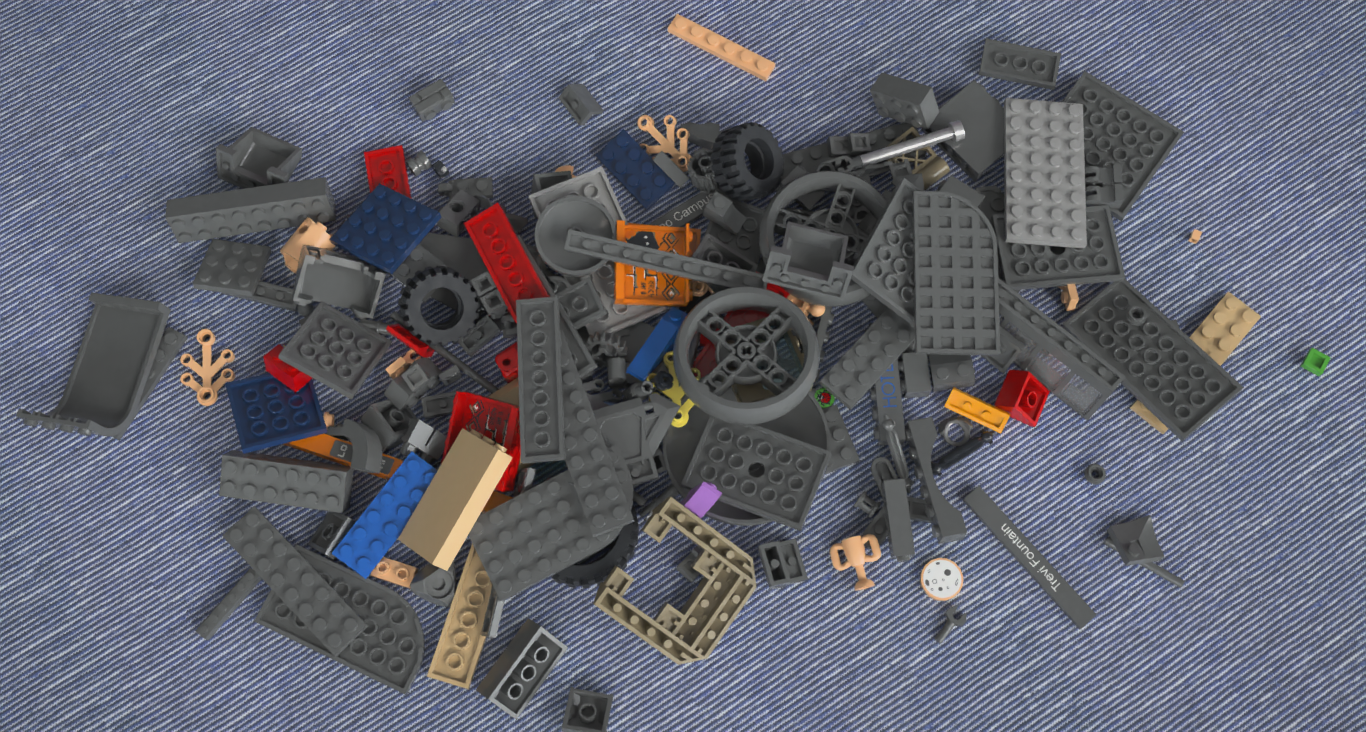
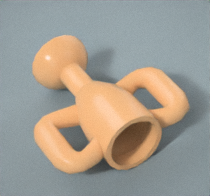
[829,534,881,591]

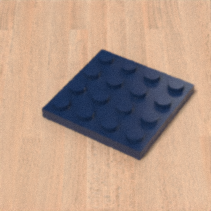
[330,183,442,274]
[225,373,327,454]

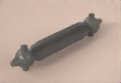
[880,414,914,493]

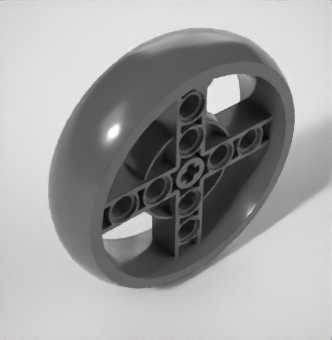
[759,171,888,307]
[673,287,820,425]

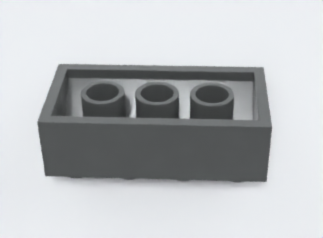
[476,618,568,720]

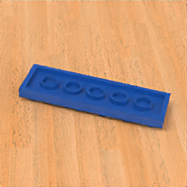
[331,451,438,579]

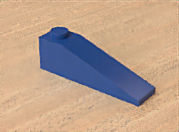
[626,307,687,381]

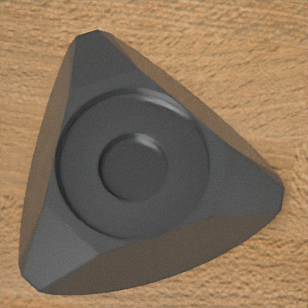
[410,560,457,608]

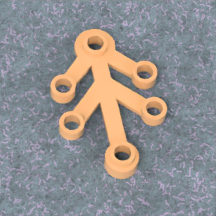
[637,115,692,172]
[180,329,235,406]

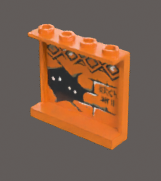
[614,220,693,307]

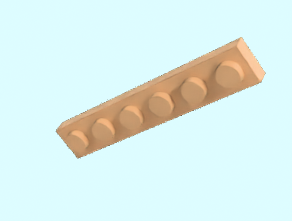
[668,14,775,81]

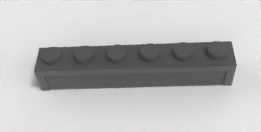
[195,568,262,641]

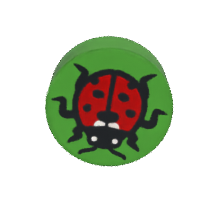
[814,388,835,409]

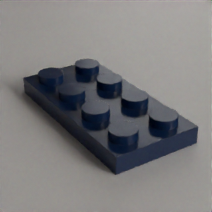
[595,129,675,210]

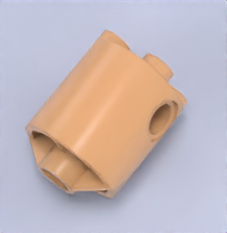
[280,217,335,273]

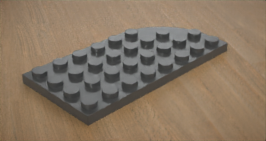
[912,191,1001,356]

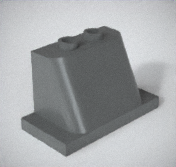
[215,127,302,189]
[762,221,854,301]

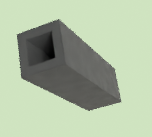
[881,479,915,562]

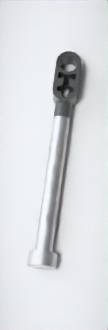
[816,120,965,174]

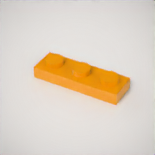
[944,387,1010,433]

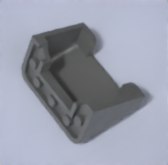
[292,245,386,319]

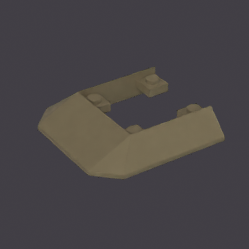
[593,496,757,665]

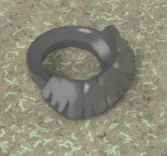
[938,417,973,446]

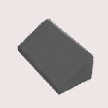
[653,151,689,188]

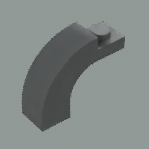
[327,419,382,473]

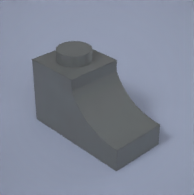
[702,191,747,236]

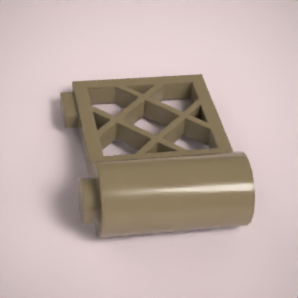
[886,127,950,190]

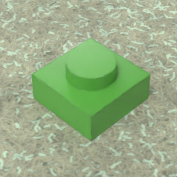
[1301,348,1331,376]

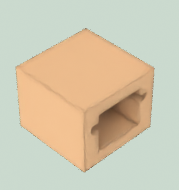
[1188,229,1202,244]

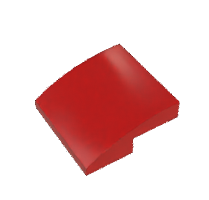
[386,323,435,358]

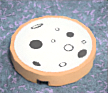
[920,558,963,601]

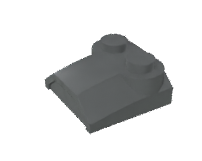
[562,687,613,732]

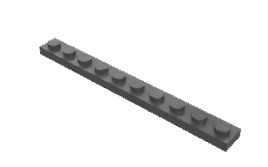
[564,229,768,289]

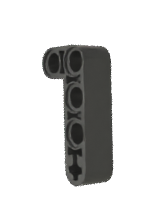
[607,358,673,389]

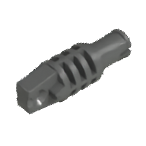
[622,381,654,402]

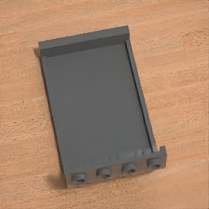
[16,292,171,437]

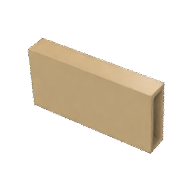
[398,428,513,571]

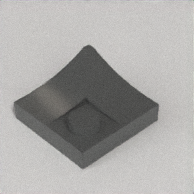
[1107,515,1164,566]

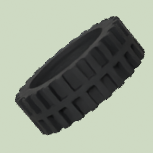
[550,475,639,588]

